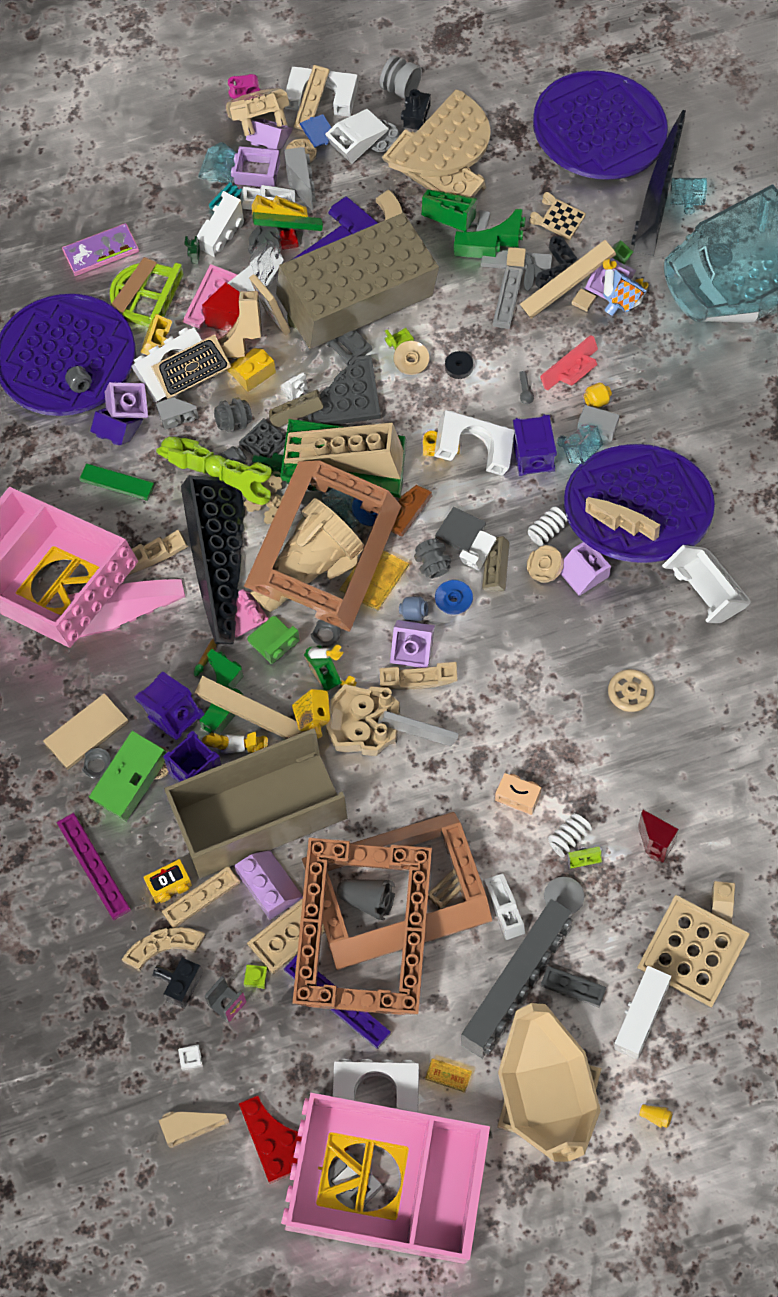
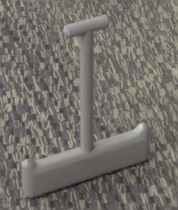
[439,210,490,232]

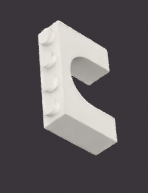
[285,67,358,117]
[131,327,202,403]
[434,410,514,476]
[333,1059,419,1113]

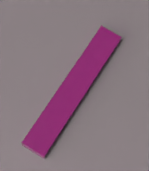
[56,812,131,921]

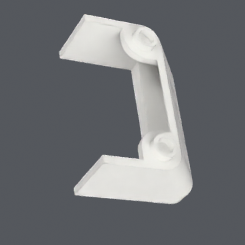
[662,545,751,623]

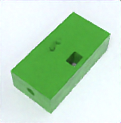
[89,731,167,822]

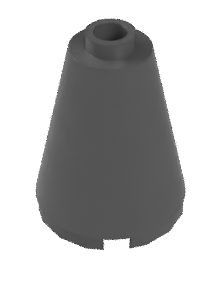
[337,879,395,920]

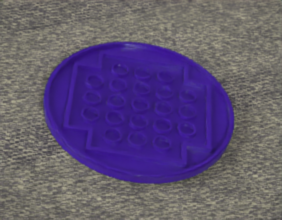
[533,70,668,180]
[0,294,136,416]
[564,444,715,563]

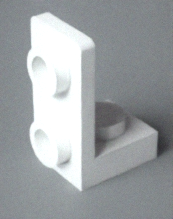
[281,372,308,400]
[459,531,497,571]

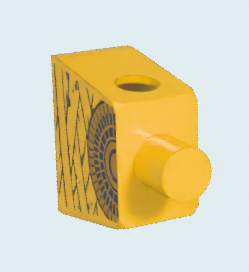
[292,689,330,739]

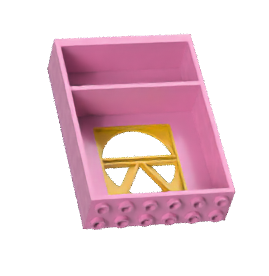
[0,487,138,648]
[281,1093,490,1264]

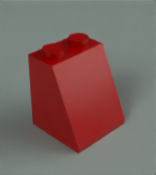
[202,282,240,332]

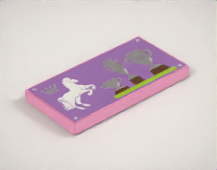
[62,223,139,276]

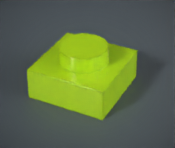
[244,965,267,989]

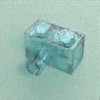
[670,178,707,215]
[557,424,603,464]
[322,489,359,529]

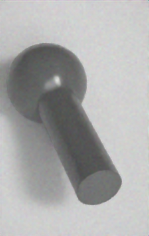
[519,371,534,404]

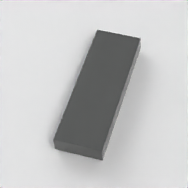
[541,966,606,1008]

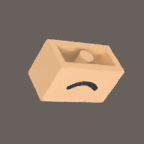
[495,773,542,815]

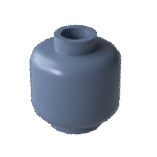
[399,596,428,621]

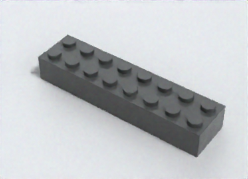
[461,899,573,1059]

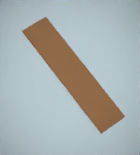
[111,257,157,313]

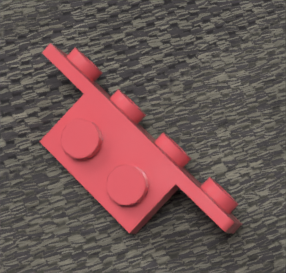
[540,335,598,390]

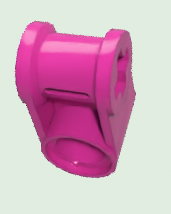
[228,74,260,99]

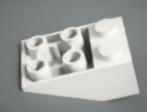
[325,109,389,164]

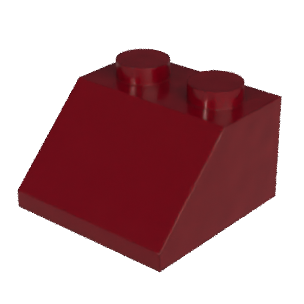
[638,810,679,863]

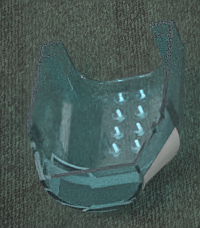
[664,184,778,323]

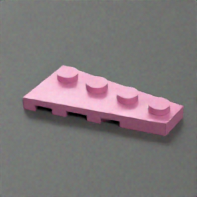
[183,264,237,329]

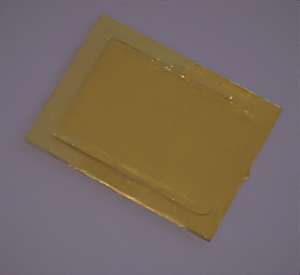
[339,550,409,611]

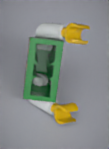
[304,645,357,691]

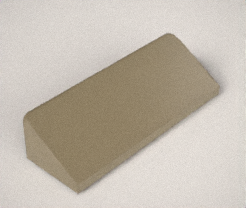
[269,389,323,428]
[482,536,509,591]

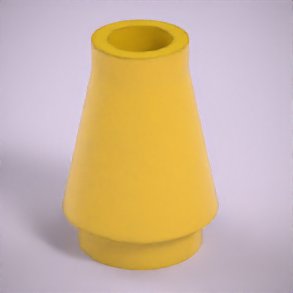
[639,1104,673,1128]

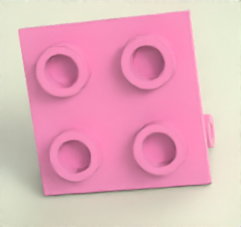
[235,589,268,638]

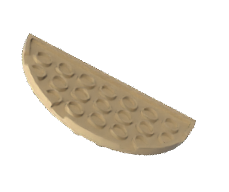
[388,89,490,176]

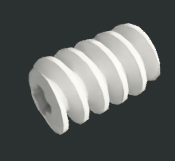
[527,507,568,546]
[548,813,592,858]

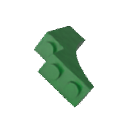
[454,209,526,258]
[199,649,244,735]

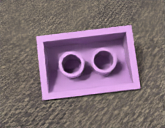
[235,850,303,920]

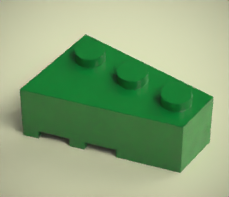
[421,189,477,232]

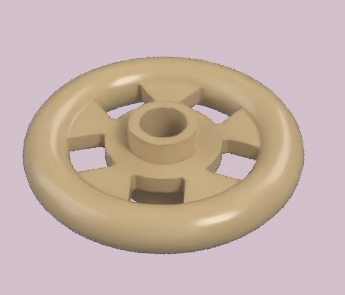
[608,669,655,712]

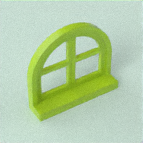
[109,263,184,327]

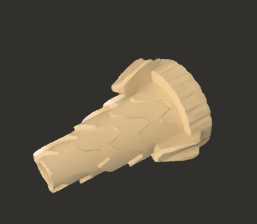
[250,498,364,612]

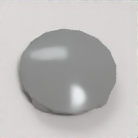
[370,120,399,152]
[544,877,585,914]

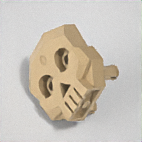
[226,88,290,136]
[326,684,400,756]

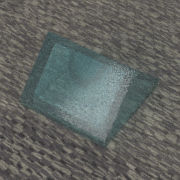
[198,142,236,183]

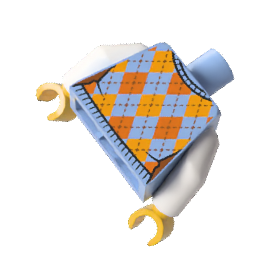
[603,259,649,316]

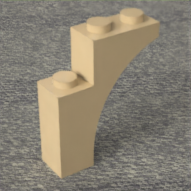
[217,291,262,358]

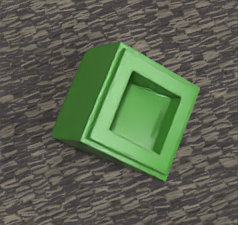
[612,240,633,264]

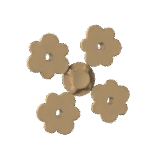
[244,475,284,524]

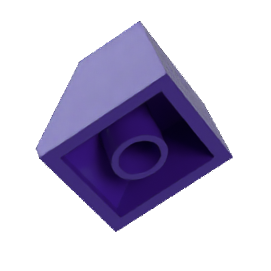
[90,408,143,445]

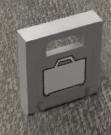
[328,1150,383,1209]

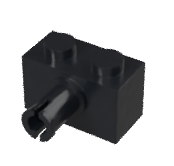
[401,89,431,130]
[152,957,203,1009]

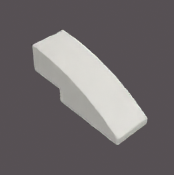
[240,185,295,210]
[484,874,525,940]

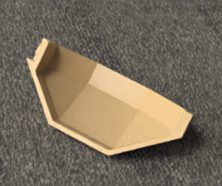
[498,1003,601,1162]

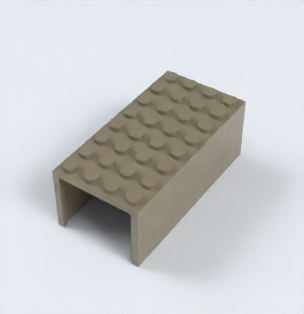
[276,213,439,349]
[164,728,348,879]

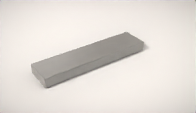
[481,250,552,271]
[493,266,523,329]
[378,711,458,746]

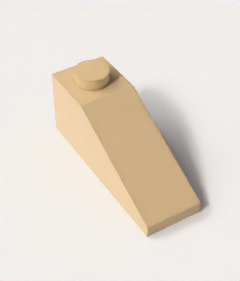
[710,881,735,948]
[158,1112,229,1148]

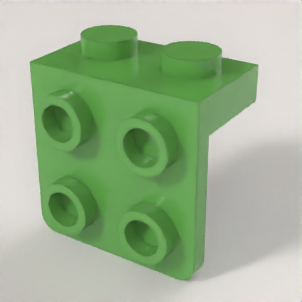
[247,616,300,665]

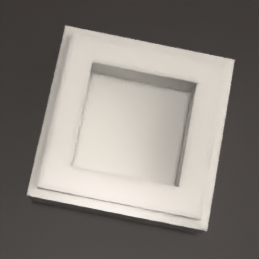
[178,1045,203,1071]

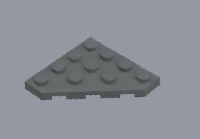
[307,355,381,425]

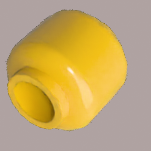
[583,382,612,408]

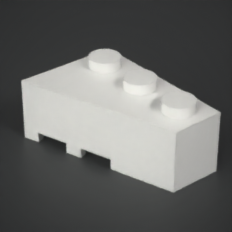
[197,191,244,257]

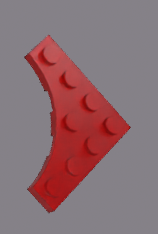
[239,1096,349,1184]

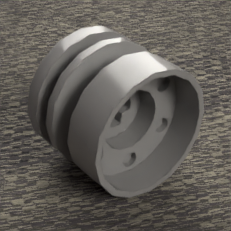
[380,55,422,99]

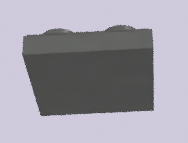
[239,418,286,458]
[435,506,486,552]

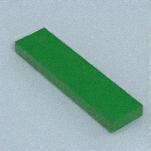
[252,212,323,231]
[79,463,155,501]

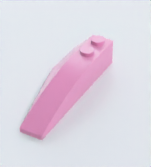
[68,579,185,638]

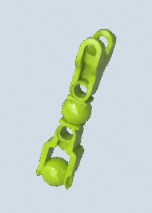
[156,436,271,505]

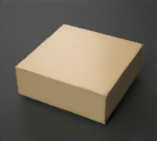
[507,247,526,267]
[572,289,596,312]

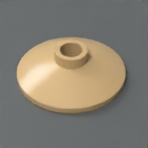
[393,341,429,375]

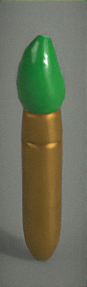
[194,638,217,677]

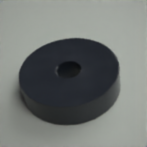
[445,351,473,379]

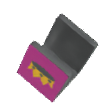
[205,976,246,1022]

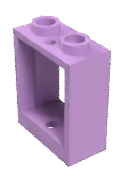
[231,146,280,187]

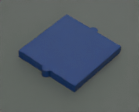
[300,114,332,148]

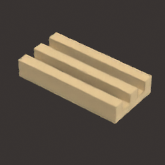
[428,869,460,909]

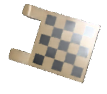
[529,192,586,240]

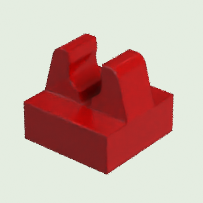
[279,229,299,250]

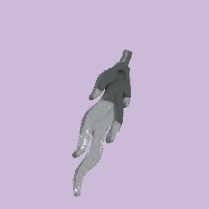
[248,225,281,289]

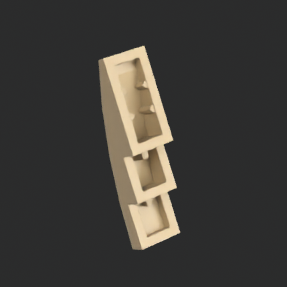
[585,497,660,541]
[128,530,188,575]

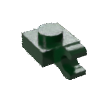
[184,236,200,264]

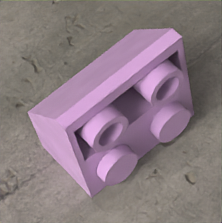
[560,542,611,596]

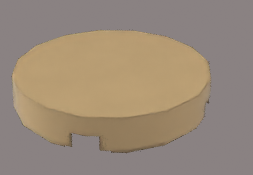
[527,545,564,583]

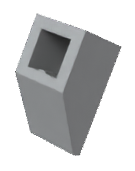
[156,397,199,430]

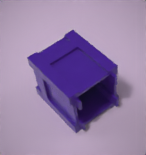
[513,414,557,476]
[134,671,205,740]
[163,730,222,782]

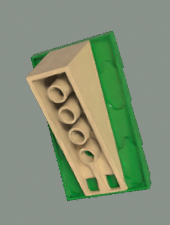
[280,419,407,498]

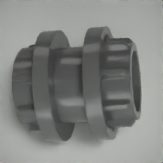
[214,397,252,432]
[414,538,451,579]

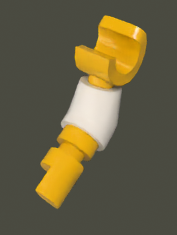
[201,732,268,754]

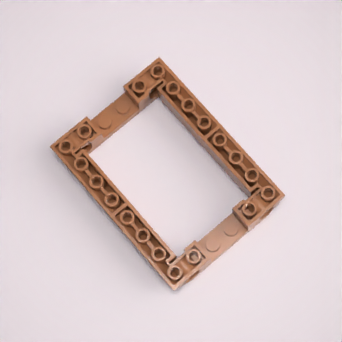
[244,460,401,632]
[302,812,492,970]
[293,838,432,1015]

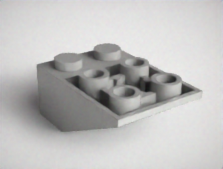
[284,147,316,210]

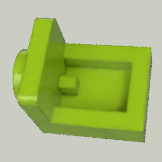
[384,328,414,350]

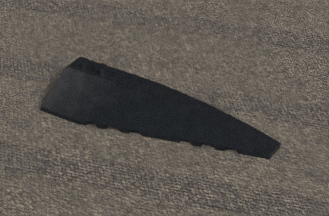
[631,110,686,256]
[181,475,245,644]

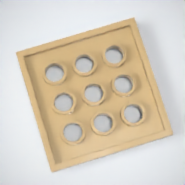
[637,895,750,1008]

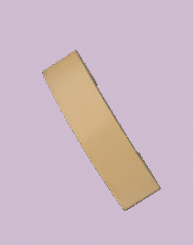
[380,662,458,690]

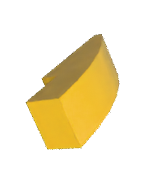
[251,195,308,217]

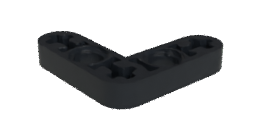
[535,236,578,288]

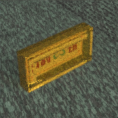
[425,1058,472,1093]

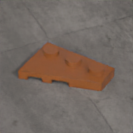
[391,485,433,537]

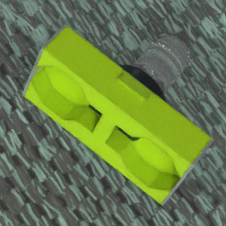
[567,841,602,869]

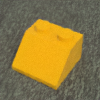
[226,348,276,392]

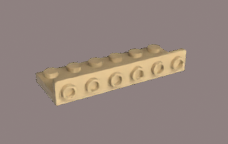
[382,129,486,198]

